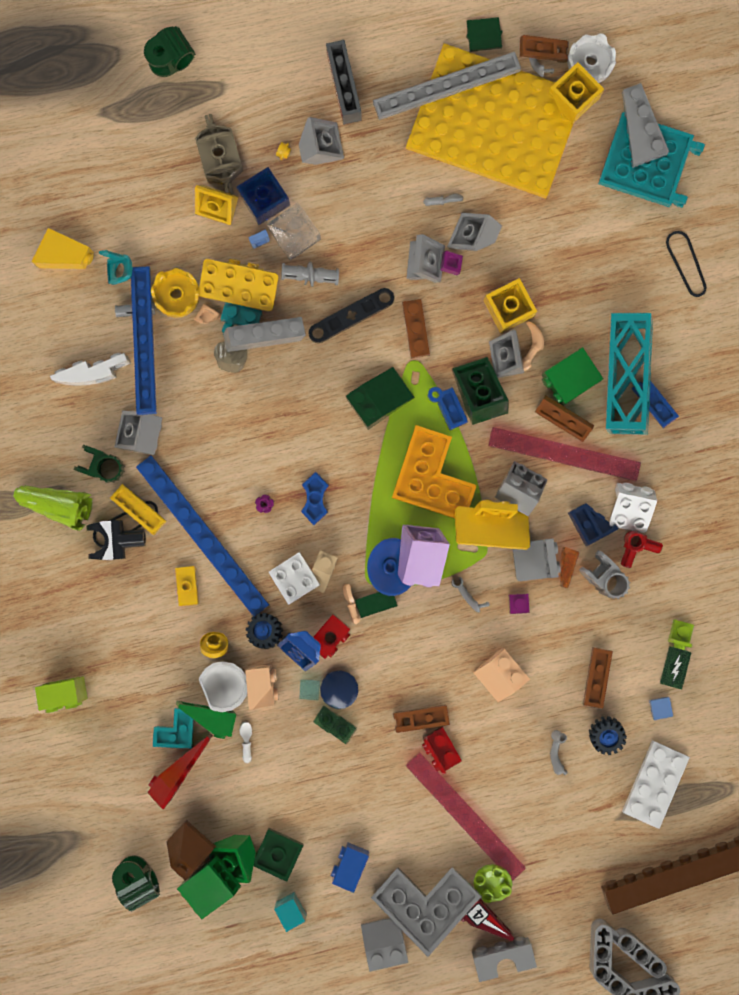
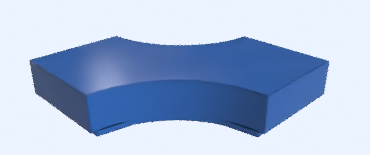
[301,472,329,525]

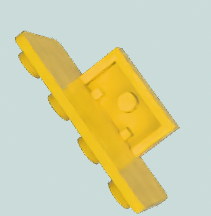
[199,258,279,311]
[455,499,530,550]

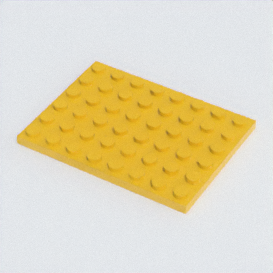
[406,43,574,199]

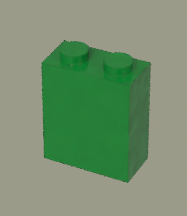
[542,347,604,406]
[177,855,241,920]

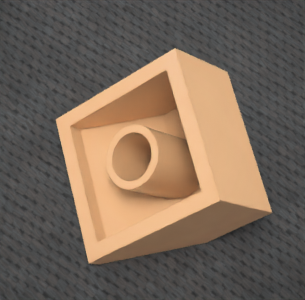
[473,648,530,702]

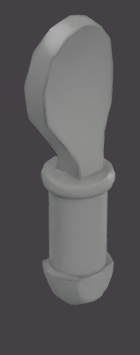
[423,194,463,206]

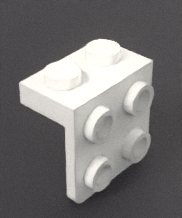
[609,483,657,533]

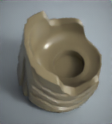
[214,342,247,373]

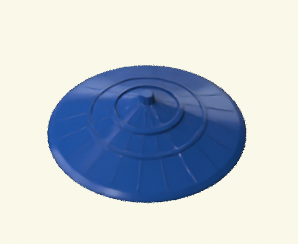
[367,538,411,596]

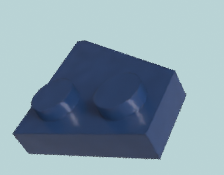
[568,503,619,546]

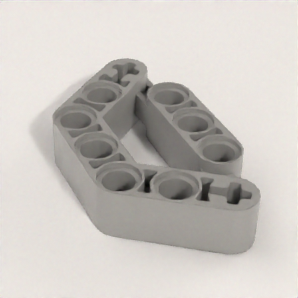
[589,919,680,995]

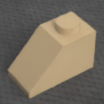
[312,550,338,593]

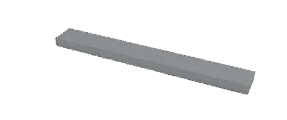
[373,51,521,120]

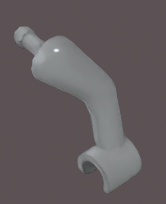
[529,58,554,77]
[451,577,490,613]
[550,730,568,775]

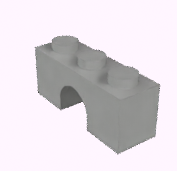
[472,937,537,982]

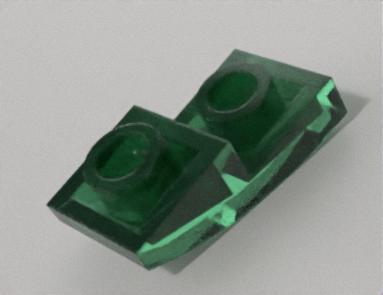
[313,706,357,744]

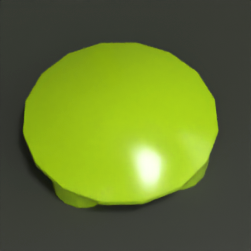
[473,864,513,903]

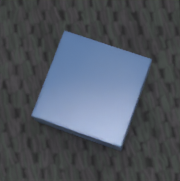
[248,229,270,249]
[649,697,673,720]

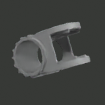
[579,550,630,599]

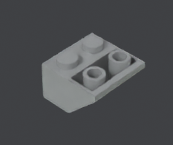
[495,461,547,516]

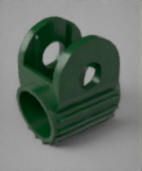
[144,26,196,77]
[73,444,125,483]
[112,855,160,912]

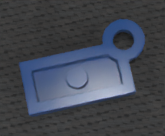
[428,387,468,430]

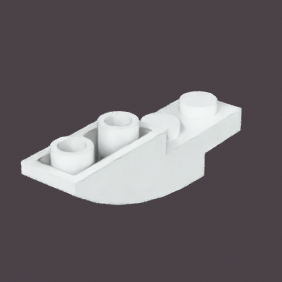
[50,353,131,386]

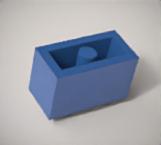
[330,842,369,893]

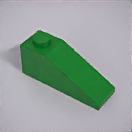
[176,701,237,739]

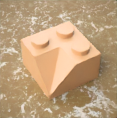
[245,664,279,710]

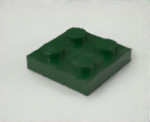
[254,828,304,882]

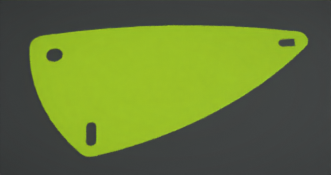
[365,360,488,586]

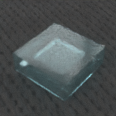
[299,679,320,700]

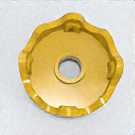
[151,268,200,318]

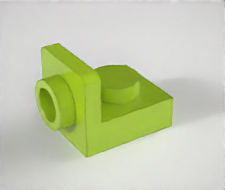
[668,619,694,650]

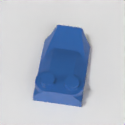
[277,631,321,671]

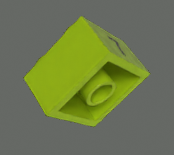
[35,676,88,713]

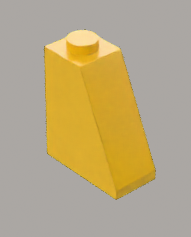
[31,228,94,269]

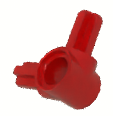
[620,531,663,568]

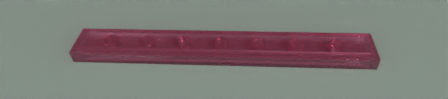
[488,427,641,481]
[406,752,526,881]

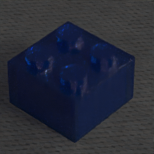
[236,167,290,225]

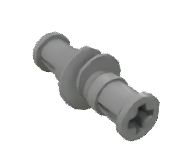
[281,262,339,287]

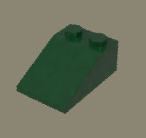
[452,357,509,425]
[346,367,415,430]

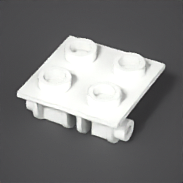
[268,552,320,605]

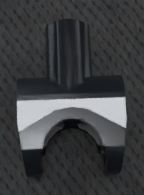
[86,520,146,560]

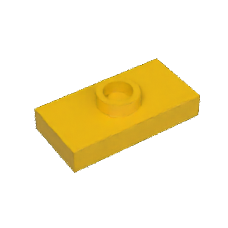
[175,566,199,606]

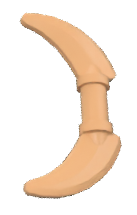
[522,321,544,371]

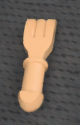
[343,584,360,624]

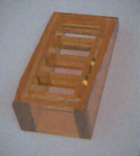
[560,547,579,588]

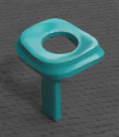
[99,250,133,285]

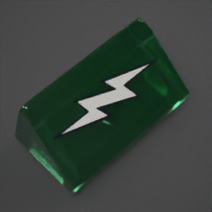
[660,646,691,690]

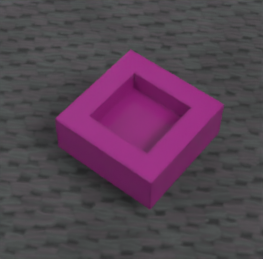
[440,250,463,276]
[508,594,530,614]

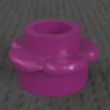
[255,495,274,513]

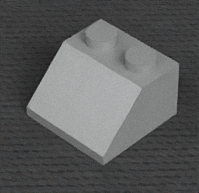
[114,410,162,455]
[361,918,408,972]

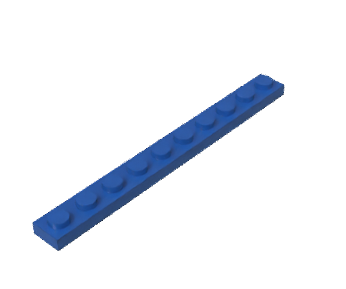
[136,455,270,616]

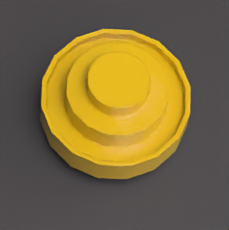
[200,632,229,658]

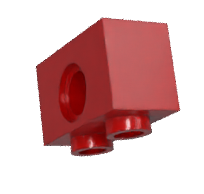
[313,614,351,659]

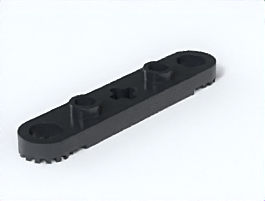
[309,288,394,344]

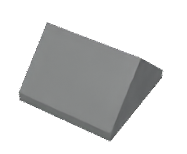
[489,330,524,378]

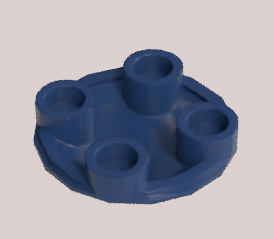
[320,670,359,709]

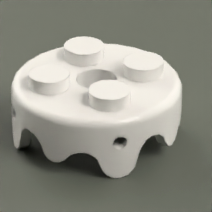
[567,33,616,83]

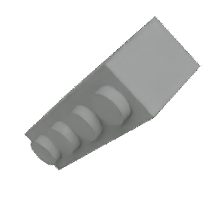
[223,317,306,352]

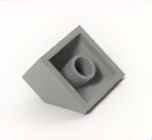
[299,117,344,165]
[447,213,502,251]

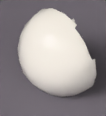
[199,661,247,712]

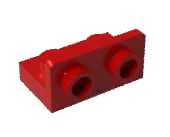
[422,726,462,774]

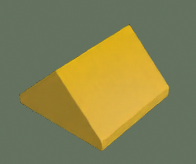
[195,185,239,225]

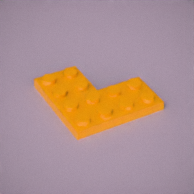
[392,425,477,519]

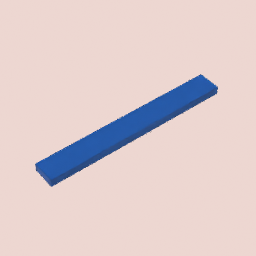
[131,266,157,415]

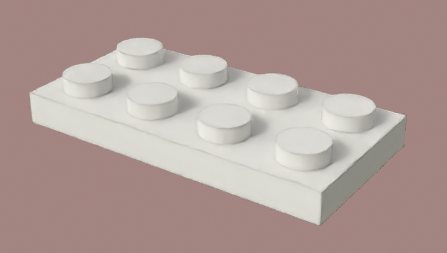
[622,740,690,829]

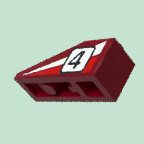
[461,898,515,941]

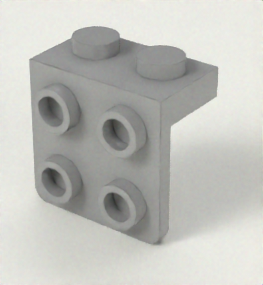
[512,539,561,581]

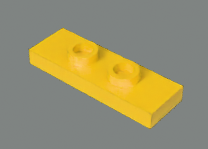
[110,484,166,535]

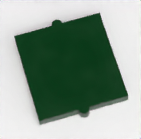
[466,17,502,52]

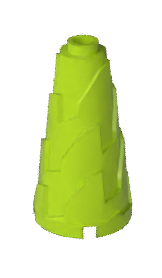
[13,485,92,531]

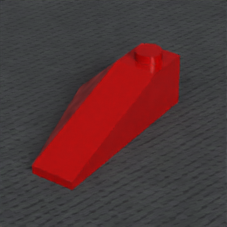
[147,734,213,810]

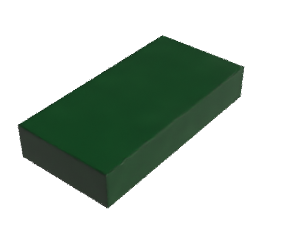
[355,592,398,618]

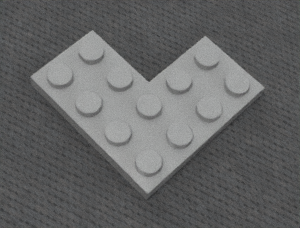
[371,867,482,957]

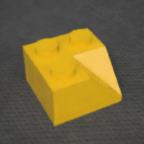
[550,62,604,124]
[483,278,537,334]

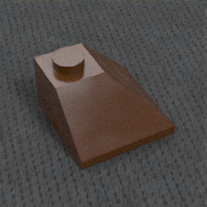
[166,820,216,881]

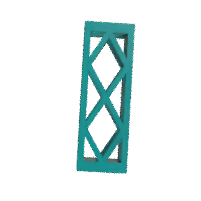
[606,313,653,435]

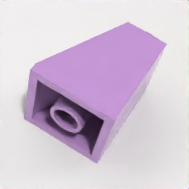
[398,525,450,587]

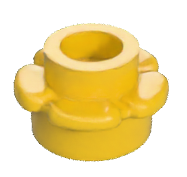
[276,142,291,160]

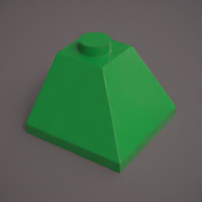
[209,835,256,883]

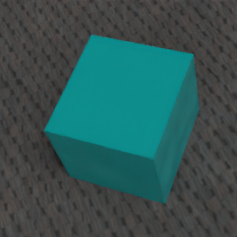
[274,892,307,932]

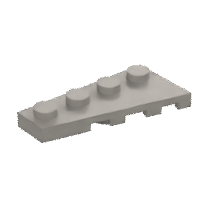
[622,83,669,168]

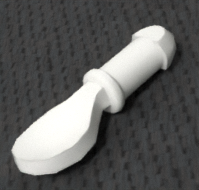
[239,721,252,763]

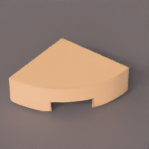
[194,304,221,324]

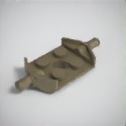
[195,114,243,194]

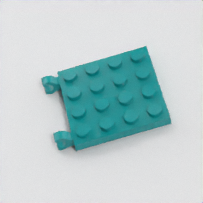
[598,112,705,208]

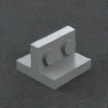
[407,234,445,283]

